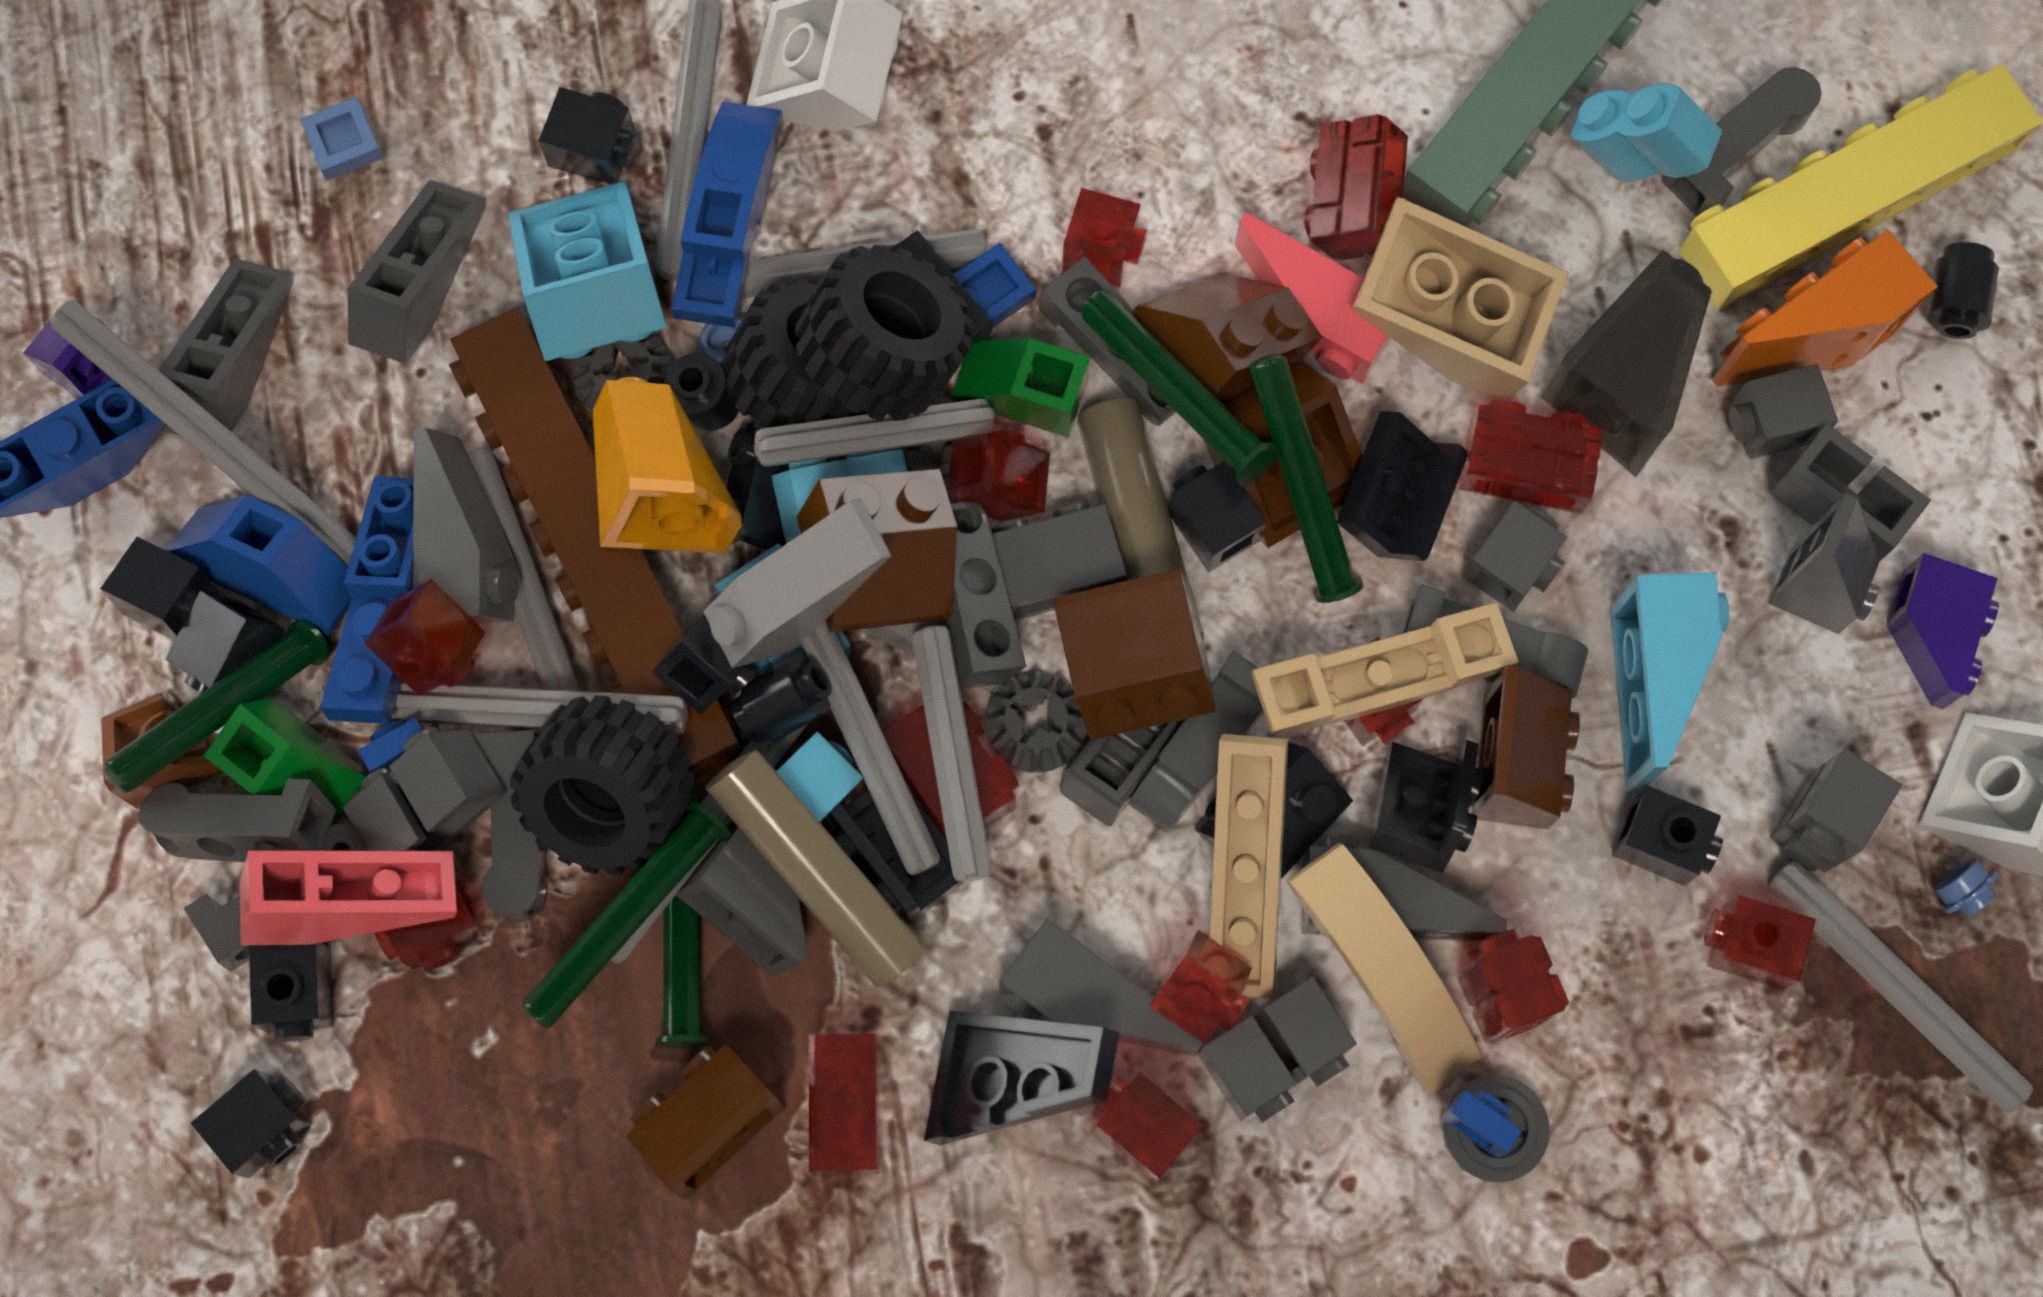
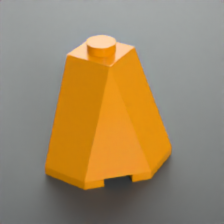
[593,377,742,553]

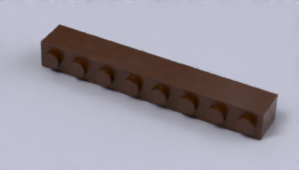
[448,307,742,780]

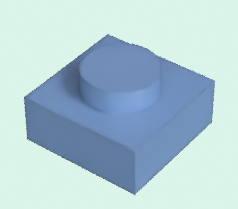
[300,97,383,181]

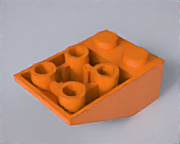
[1711,229,1938,387]

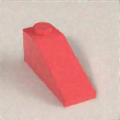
[1234,212,1391,384]
[239,851,457,945]

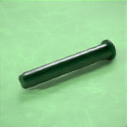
[1081,290,1278,486]
[1250,353,1364,603]
[104,619,330,793]
[655,788,708,1049]
[522,800,731,1028]

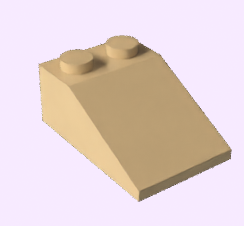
[1352,197,1569,404]

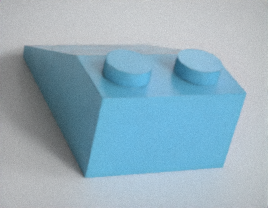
[508,181,667,361]
[1610,572,1729,794]

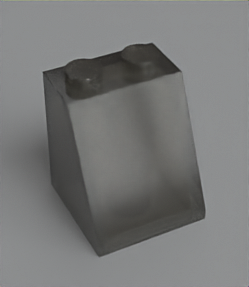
[1541,250,1712,477]

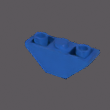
[0,379,166,518]
[165,495,352,636]

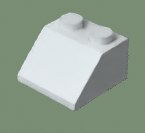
[746,0,903,132]
[1919,712,2043,876]

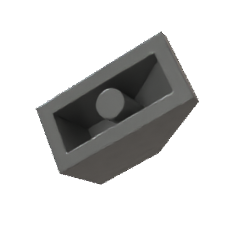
[676,825,808,977]

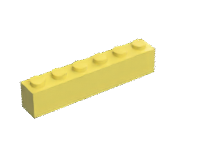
[1679,63,2043,310]

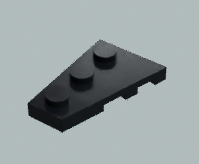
[924,1010,1120,1145]

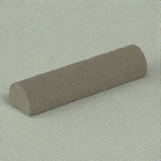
[1077,398,1204,640]
[705,750,926,988]

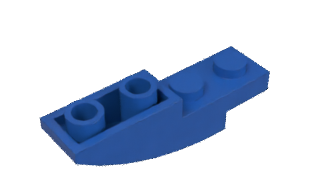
[671,102,783,328]
[320,476,426,724]

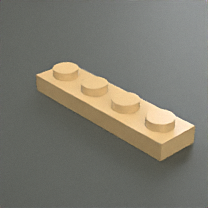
[1207,734,1288,999]

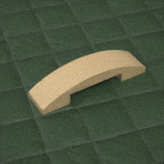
[1251,602,1519,735]
[1286,843,1482,1096]

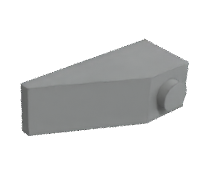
[703,498,891,668]

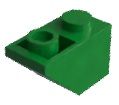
[951,338,1090,438]
[203,697,370,826]

